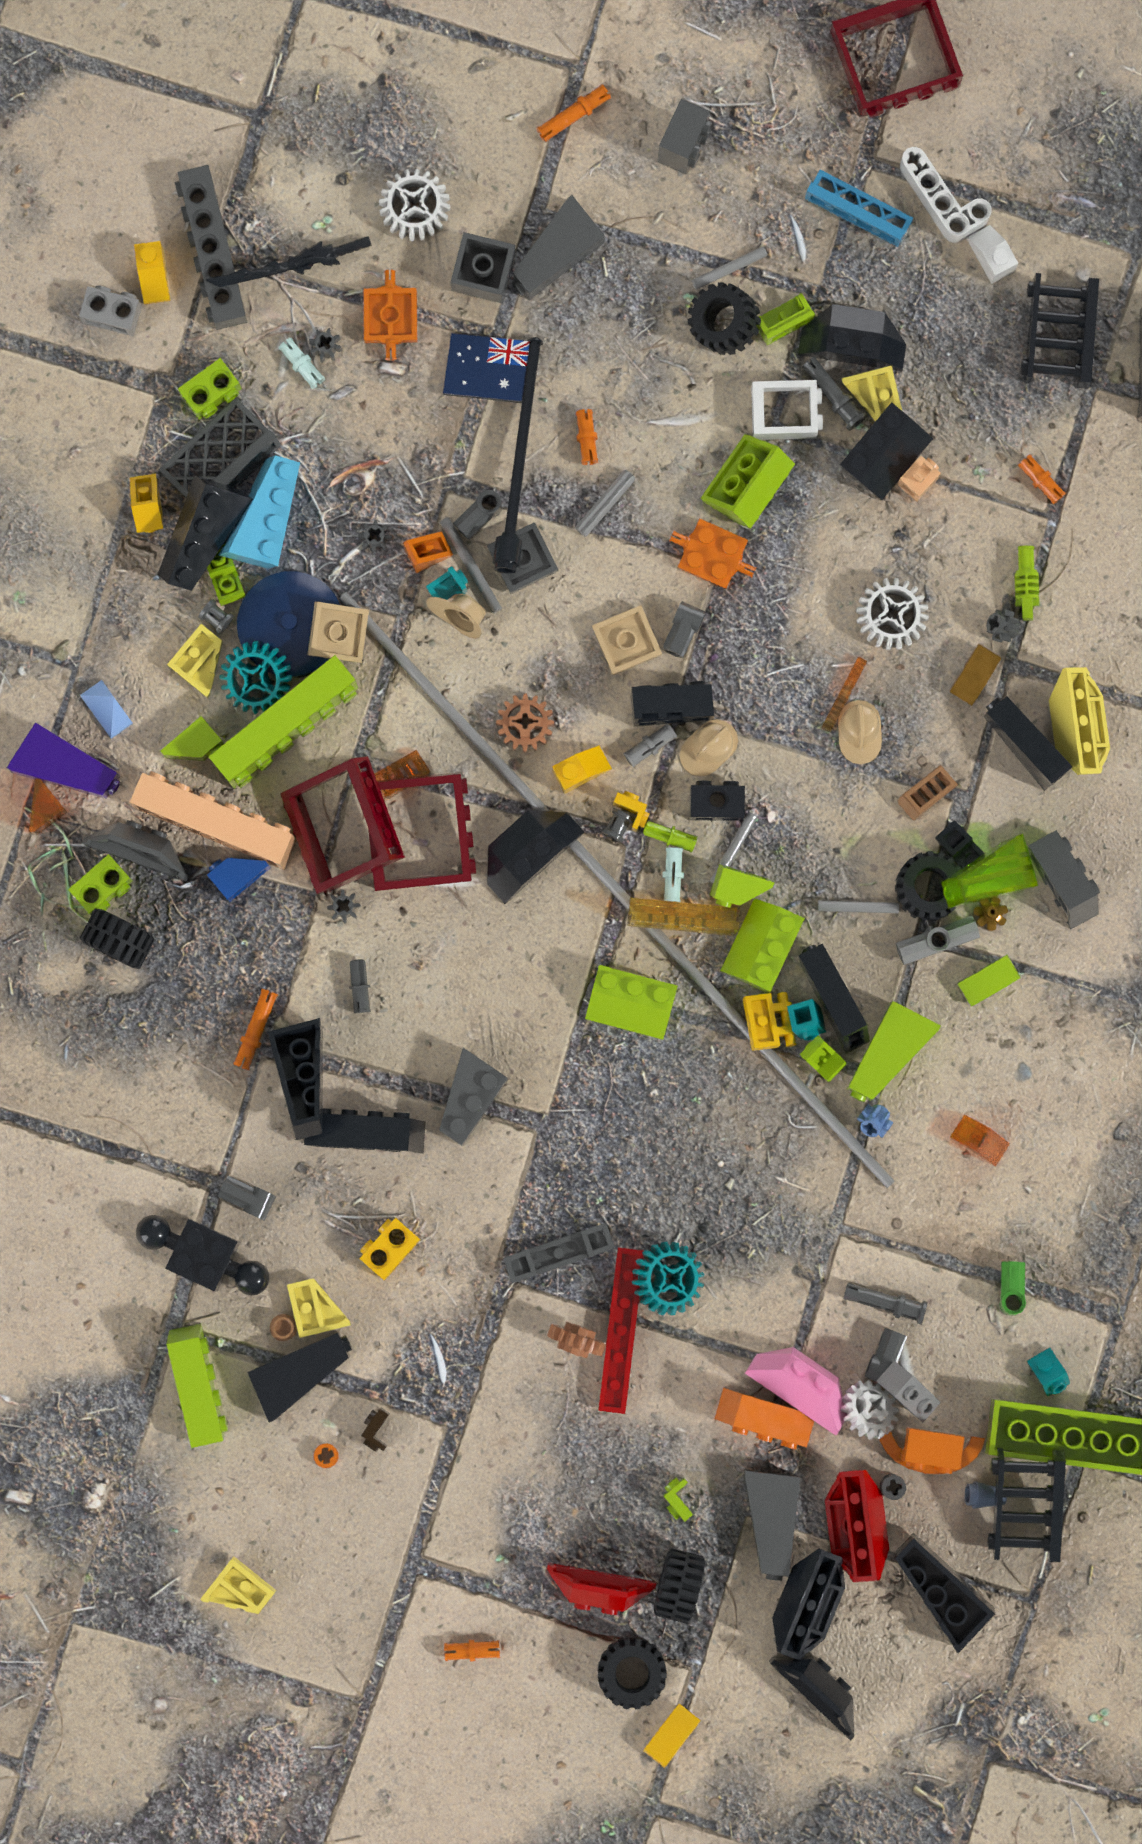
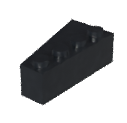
[267,1018,323,1140]
[304,1108,426,1154]
[895,1533,996,1654]

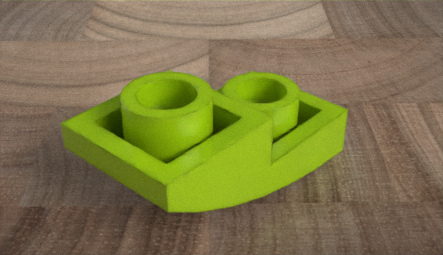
[207,544,245,606]
[958,955,1021,1007]

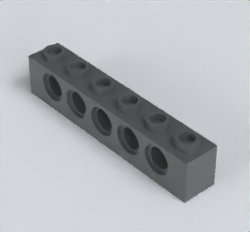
[175,165,248,330]

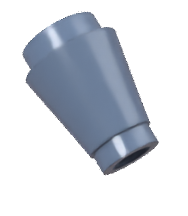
[965,1481,1007,1509]

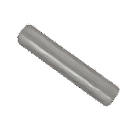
[576,470,635,537]

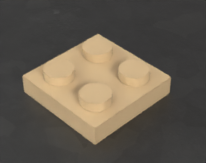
[308,602,369,663]
[592,605,662,676]

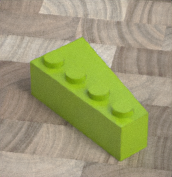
[166,1323,228,1448]

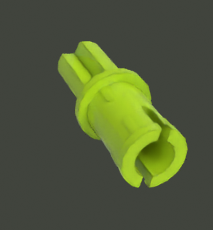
[643,821,698,853]

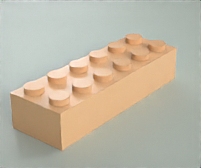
[129,771,296,870]

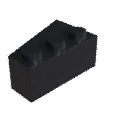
[631,681,714,727]

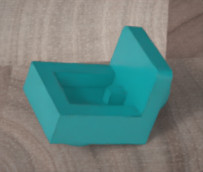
[426,566,468,600]
[1027,1347,1070,1397]

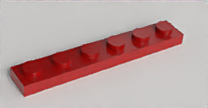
[598,1247,644,1414]

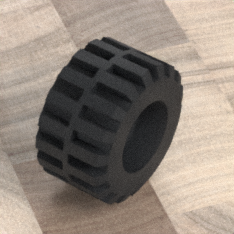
[687,282,761,355]
[895,851,965,921]
[80,909,155,969]
[653,1548,705,1624]
[598,1636,667,1710]

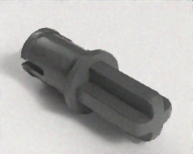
[349,959,371,1013]

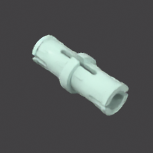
[278,338,325,389]
[662,847,684,903]

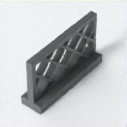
[158,398,281,498]

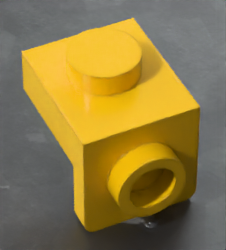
[613,791,650,832]

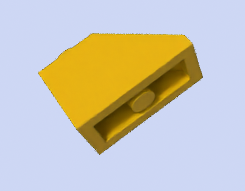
[134,241,171,305]
[130,473,163,533]
[552,745,612,794]

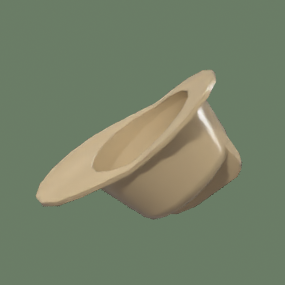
[426,594,486,639]
[838,700,882,764]
[680,719,738,777]

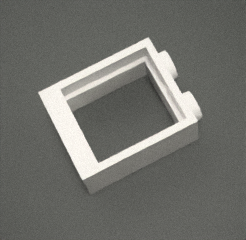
[751,380,823,440]

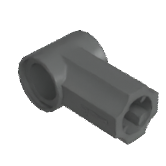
[453,490,502,540]
[662,601,706,659]
[218,1175,276,1221]
[865,1328,907,1382]

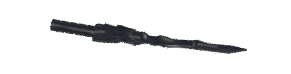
[205,236,371,288]

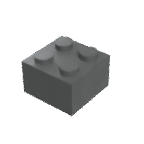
[658,99,712,175]
[450,232,516,304]

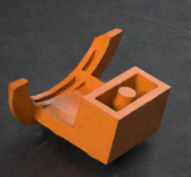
[879,1427,985,1474]

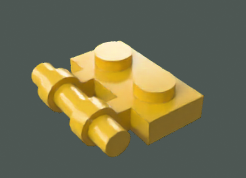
[743,992,797,1051]

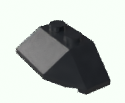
[798,304,907,371]
[487,810,585,904]
[772,1548,845,1660]
[769,1656,854,1741]

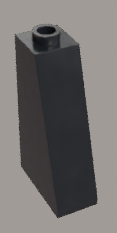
[983,696,1072,791]
[798,943,870,1054]
[247,1332,352,1423]

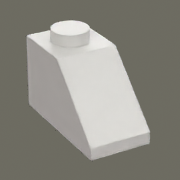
[966,225,1018,284]

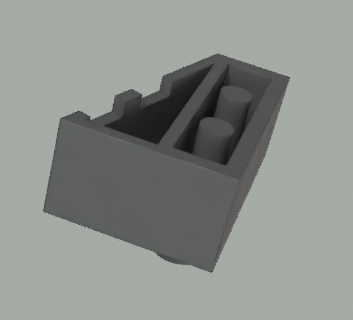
[1028,830,1100,930]
[439,1048,508,1146]

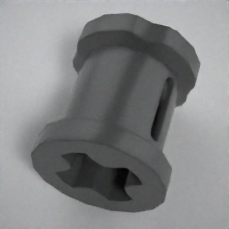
[198,599,234,635]
[601,808,635,843]
[880,1474,906,1500]

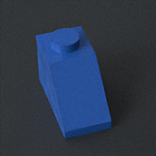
[207,858,271,902]

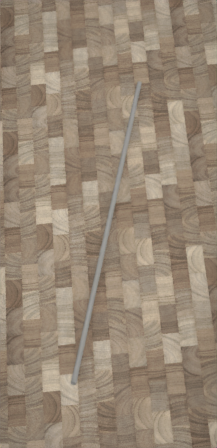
[339,592,895,1188]

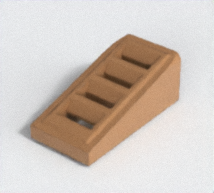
[897,765,958,821]

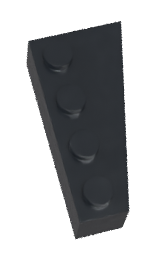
[157,475,253,591]

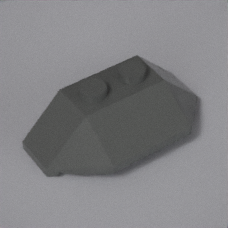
[82,820,188,882]

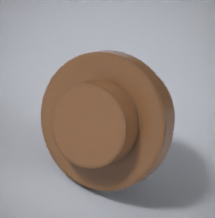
[270,1314,297,1341]

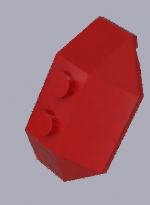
[824,1469,889,1582]
[547,1562,656,1615]

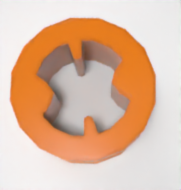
[314,1443,339,1468]

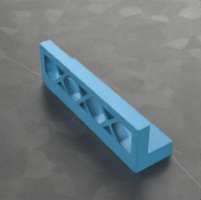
[805,169,913,247]

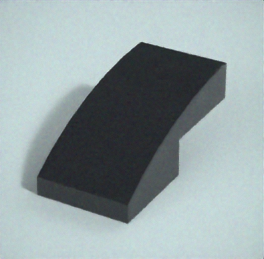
[935,820,992,881]

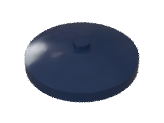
[237,571,340,678]

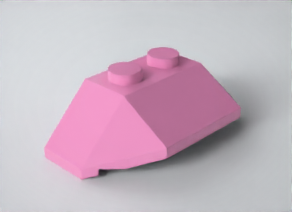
[745,1347,847,1436]

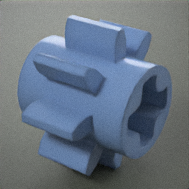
[857,1104,893,1138]

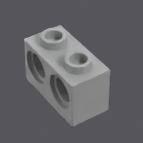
[79,285,142,337]
[877,1361,941,1423]

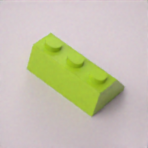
[700,434,795,529]
[720,898,805,993]
[585,965,678,1040]

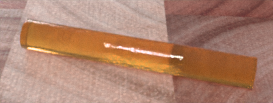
[821,657,867,732]

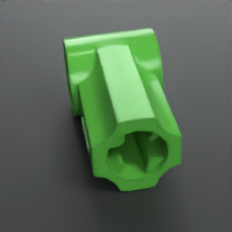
[999,1261,1026,1316]

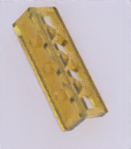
[627,898,739,936]

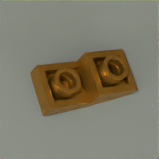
[949,643,1001,706]

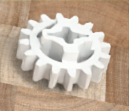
[841,1380,899,1440]

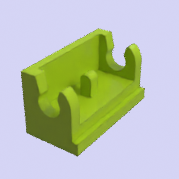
[756,293,815,346]

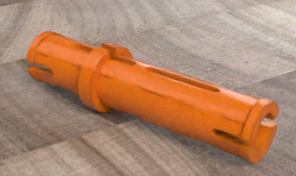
[536,84,611,142]
[233,989,278,1070]

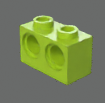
[178,358,241,420]
[68,854,133,915]

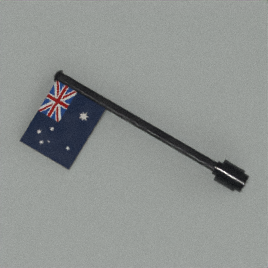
[443,333,543,574]

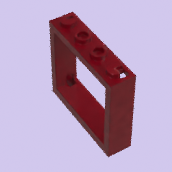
[830,0,963,118]
[280,756,405,894]
[368,772,476,891]

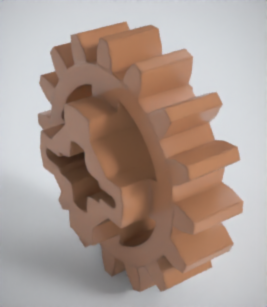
[496,693,554,753]
[547,1321,606,1358]

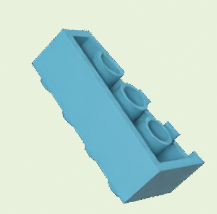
[219,455,300,569]

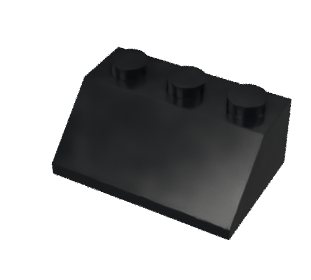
[840,402,934,500]

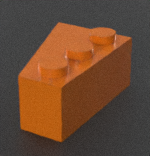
[714,1387,814,1450]

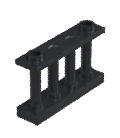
[1020,273,1100,389]
[988,1448,1066,1562]

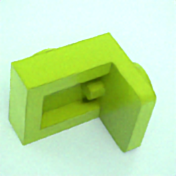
[799,1035,847,1082]
[663,1477,693,1522]

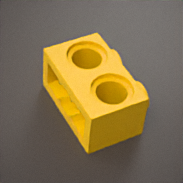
[359,1218,421,1280]

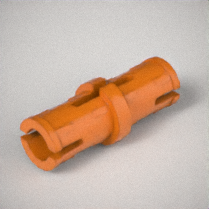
[576,409,598,465]
[1018,454,1066,505]
[444,1640,500,1662]

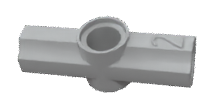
[896,916,980,965]

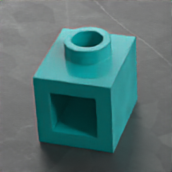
[787,999,826,1041]

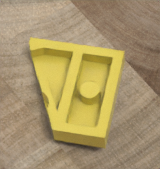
[841,366,903,421]
[167,624,223,698]
[287,1278,351,1338]
[200,1557,277,1614]

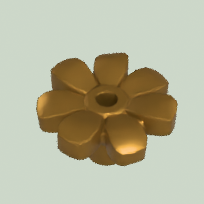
[973,897,1008,931]

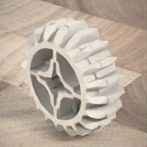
[379,169,450,241]
[856,578,929,650]

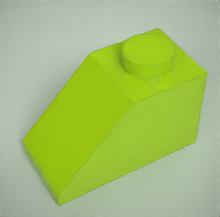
[160,716,224,761]
[710,864,775,908]

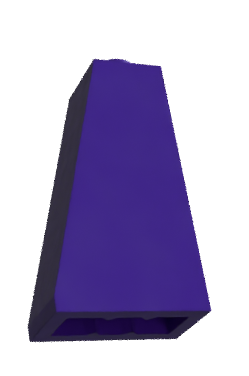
[6,722,121,799]

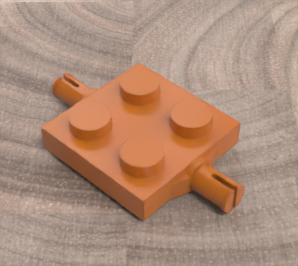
[363,270,418,361]
[669,518,757,589]

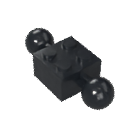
[136,1215,270,1296]

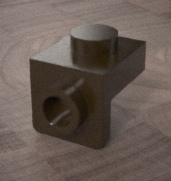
[361,1408,390,1452]

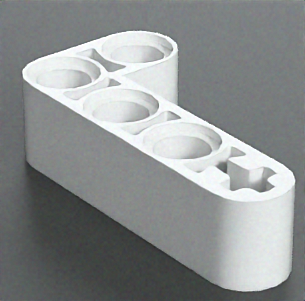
[900,147,992,243]

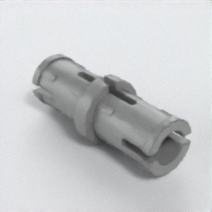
[623,723,677,767]

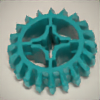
[220,641,293,714]
[632,1242,705,1316]

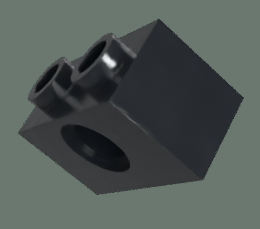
[690,781,745,821]

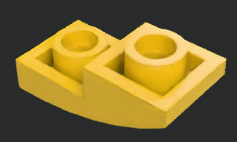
[643,1703,701,1768]

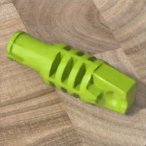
[1015,545,1039,621]

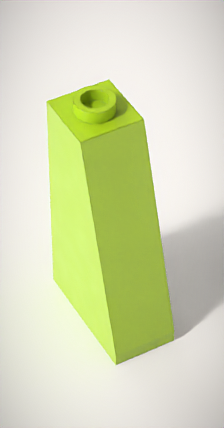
[846,1001,941,1103]

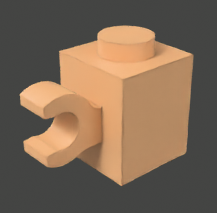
[897,456,941,502]

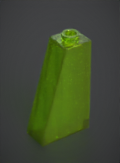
[941,834,1038,908]

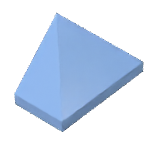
[80,680,133,739]

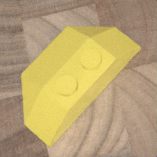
[1049,667,1110,775]

